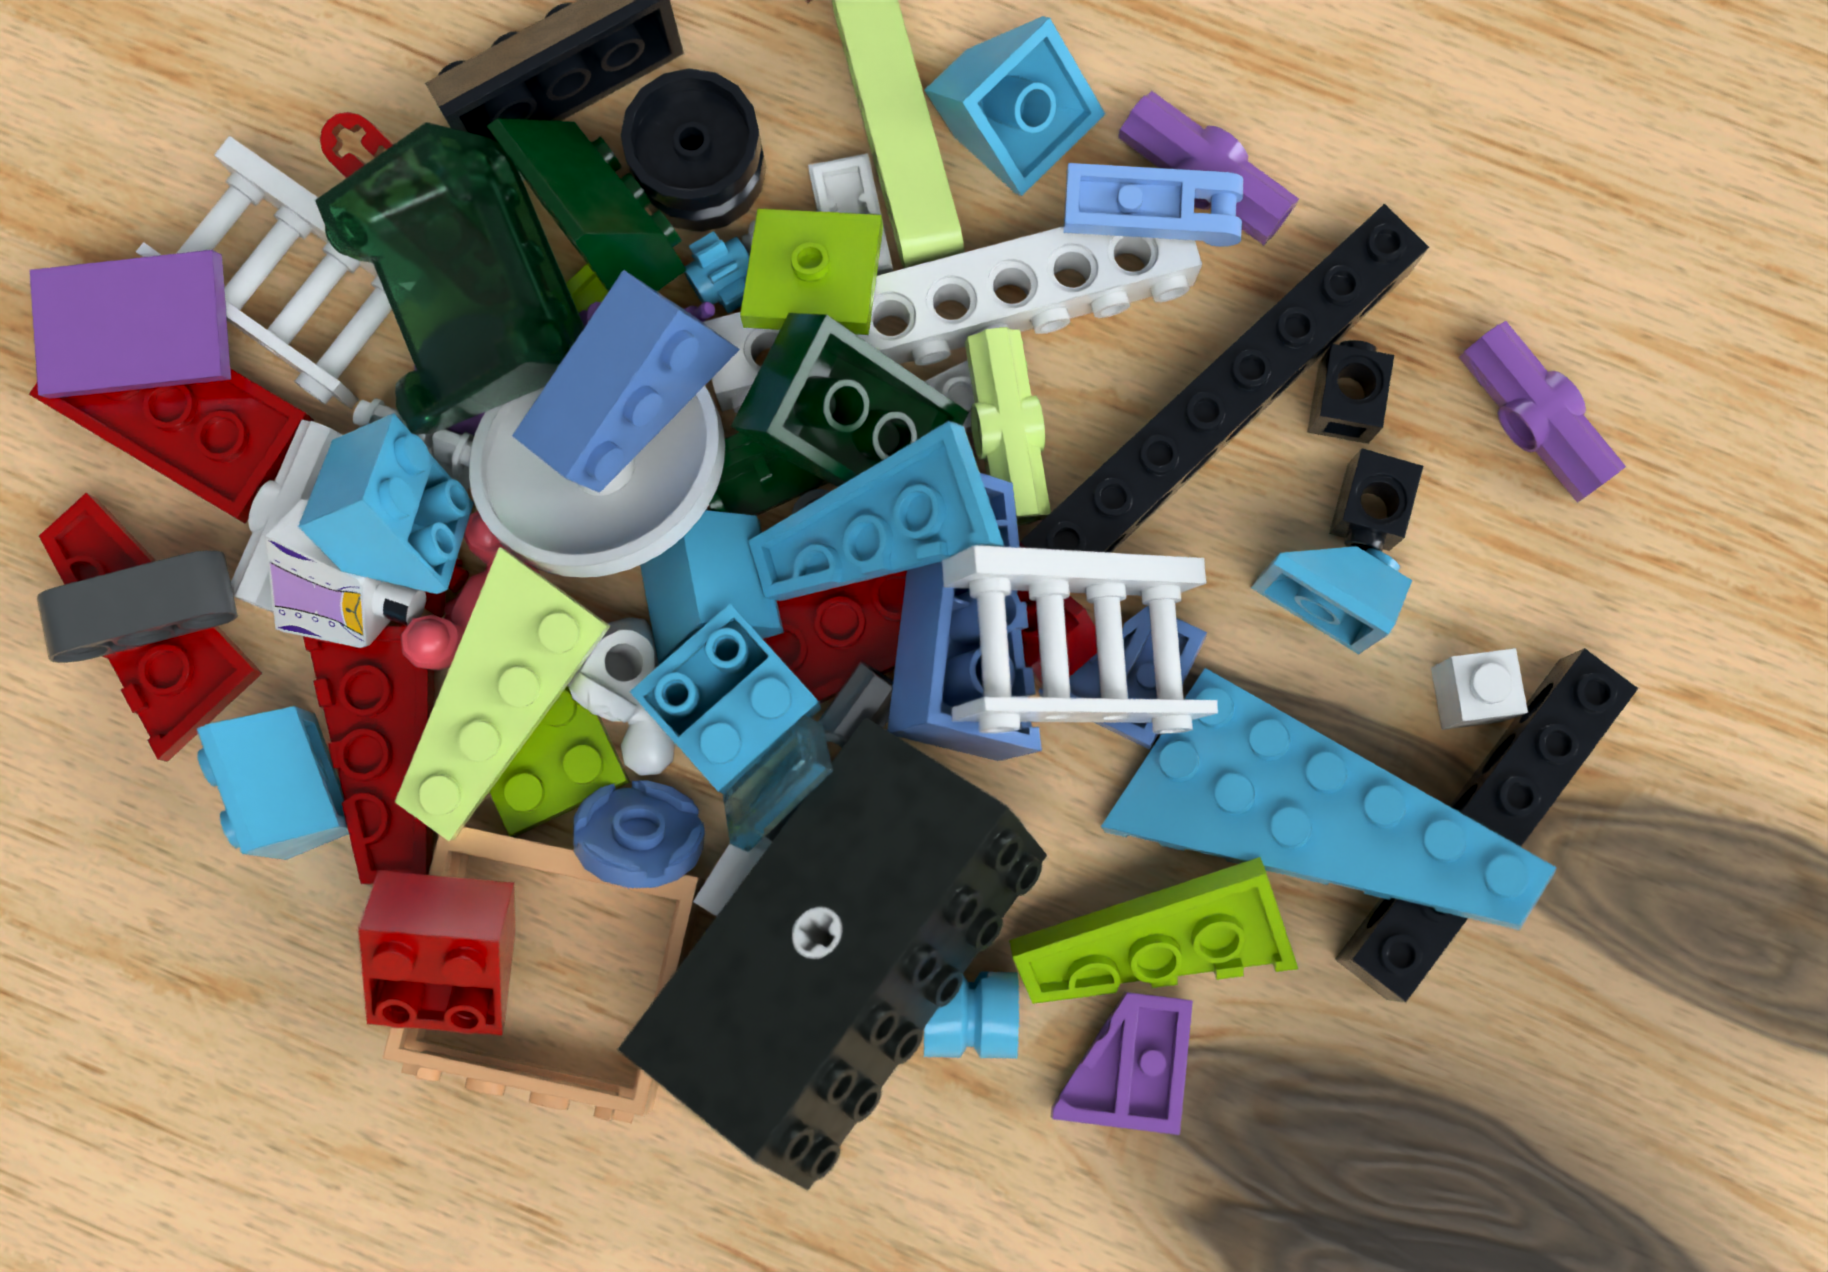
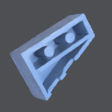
[512,270,740,493]

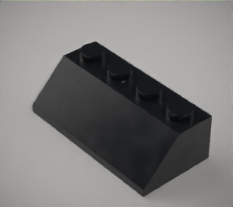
[425,0,684,162]

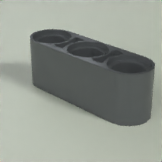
[37,550,238,663]

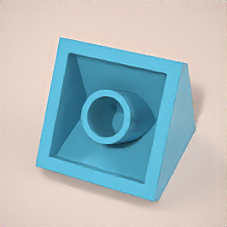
[640,510,784,665]

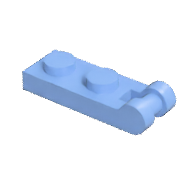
[1063,163,1244,247]

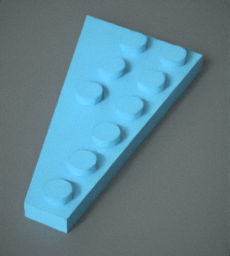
[1101,668,1556,930]

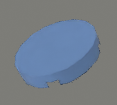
[573,780,705,888]

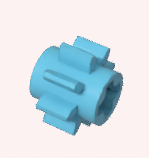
[684,231,750,314]

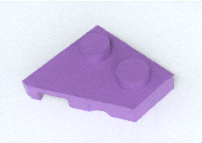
[1050,992,1193,1135]

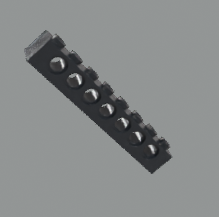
[1019,203,1429,553]

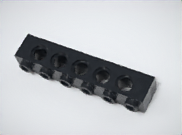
[1335,648,1639,1002]

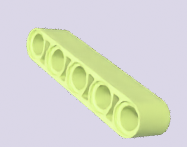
[832,0,965,269]

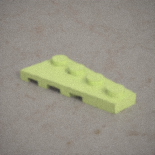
[395,547,610,841]

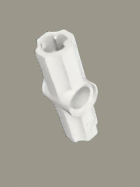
[231,420,343,613]

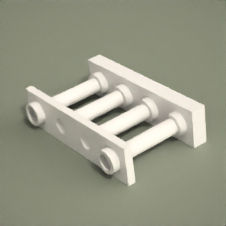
[136,136,441,409]
[942,545,1218,734]

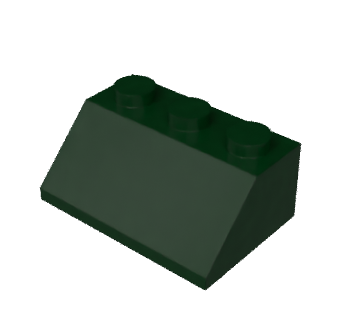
[487,118,686,292]

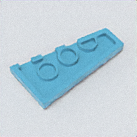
[748,421,1004,601]

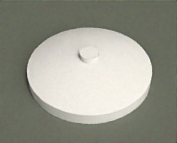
[469,344,725,578]

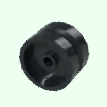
[620,68,766,232]

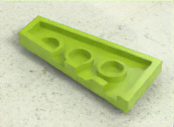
[1009,857,1298,1004]

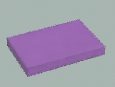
[29,250,231,398]

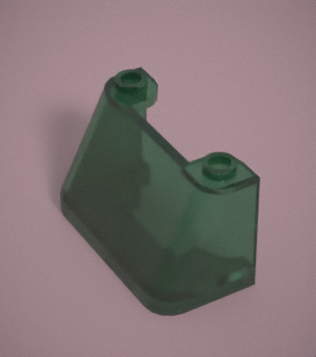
[315,122,584,434]

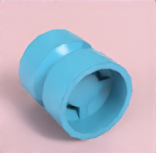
[924,971,1019,1059]

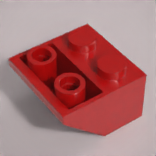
[358,871,516,1035]

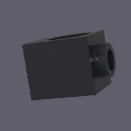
[1307,340,1394,444]
[1329,448,1424,552]

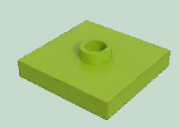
[740,208,883,335]

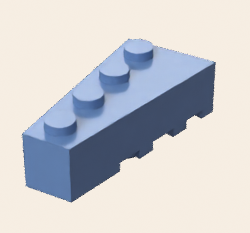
[887,472,1042,761]

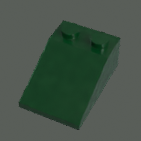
[731,313,969,487]

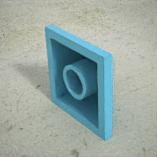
[924,16,1105,196]
[1251,546,1412,654]

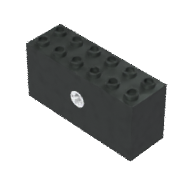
[618,717,1047,1190]

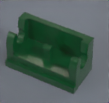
[709,432,829,516]

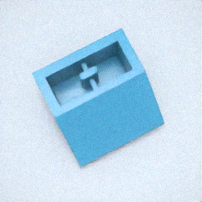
[298,413,474,594]
[630,603,822,795]
[197,706,349,860]

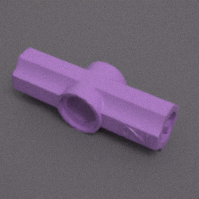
[1118,91,1299,245]
[1459,321,1626,503]

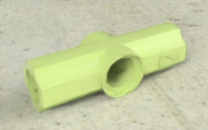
[965,327,1051,526]

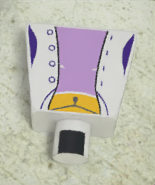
[265,499,426,648]

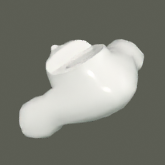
[567,618,675,775]

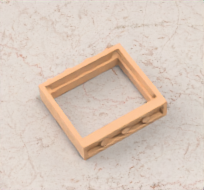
[382,827,705,1124]

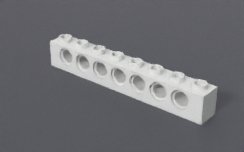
[703,226,1202,413]

